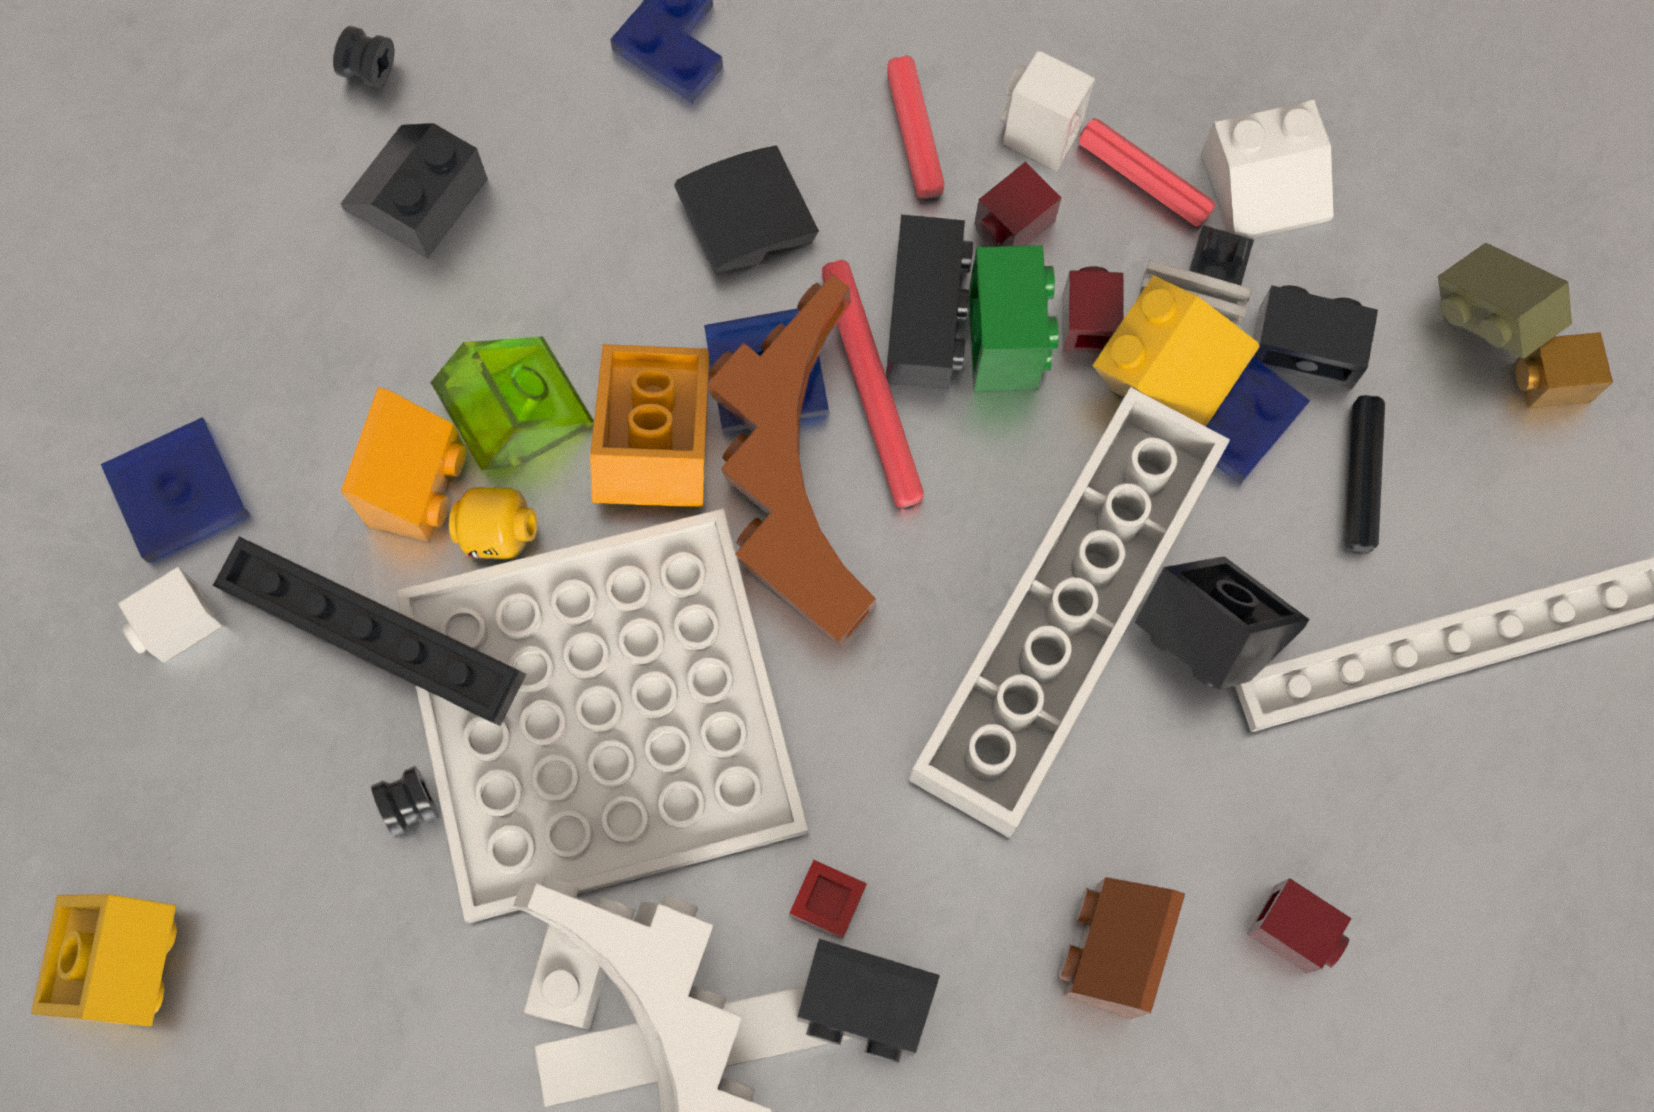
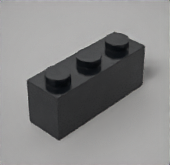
[886,214,973,389]

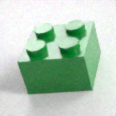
[968,245,1059,392]

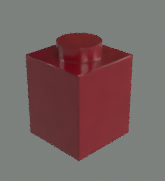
[974,161,1062,247]
[1062,266,1124,353]
[1247,878,1352,973]

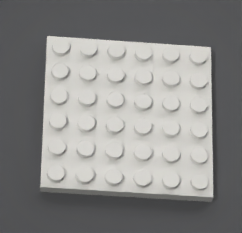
[396,508,808,923]

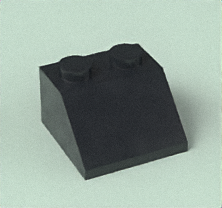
[340,123,488,258]
[1135,556,1310,690]
[797,939,940,1063]

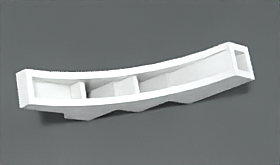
[513,875,771,1112]

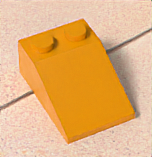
[590,344,710,507]

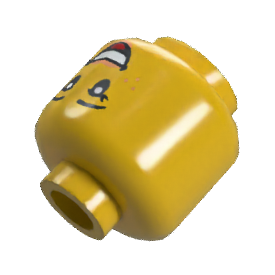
[449,487,537,560]

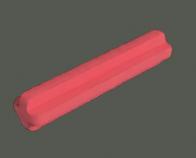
[887,55,945,199]
[1079,118,1215,227]

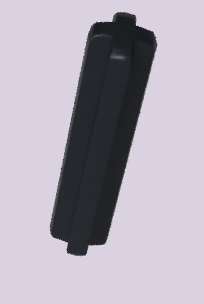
[1345,395,1385,552]

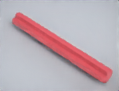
[822,260,924,508]

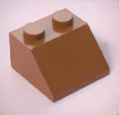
[1059,877,1185,1020]

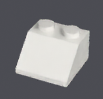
[1201,100,1334,239]

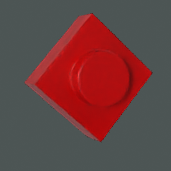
[789,859,867,940]

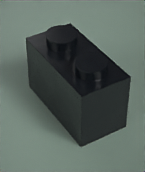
[1248,285,1378,389]

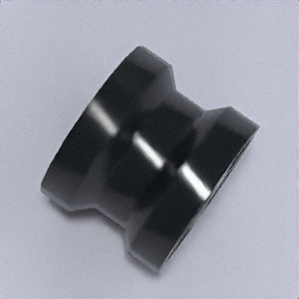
[333,26,395,88]
[371,766,439,838]

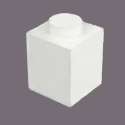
[118,567,223,663]

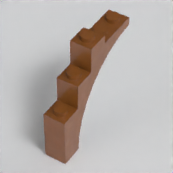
[707,274,876,648]

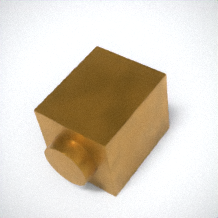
[1515,332,1613,408]

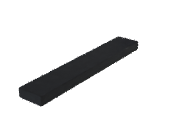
[212,536,527,726]

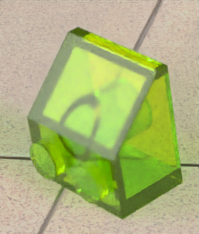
[430,336,594,471]

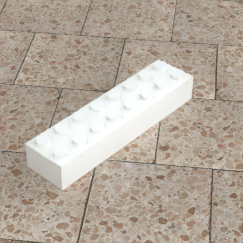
[909,387,1230,838]

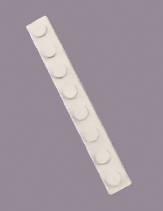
[1235,557,1654,732]

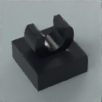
[1188,225,1254,286]

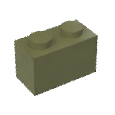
[1437,242,1572,359]

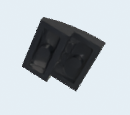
[674,145,819,273]

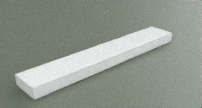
[534,986,854,1107]

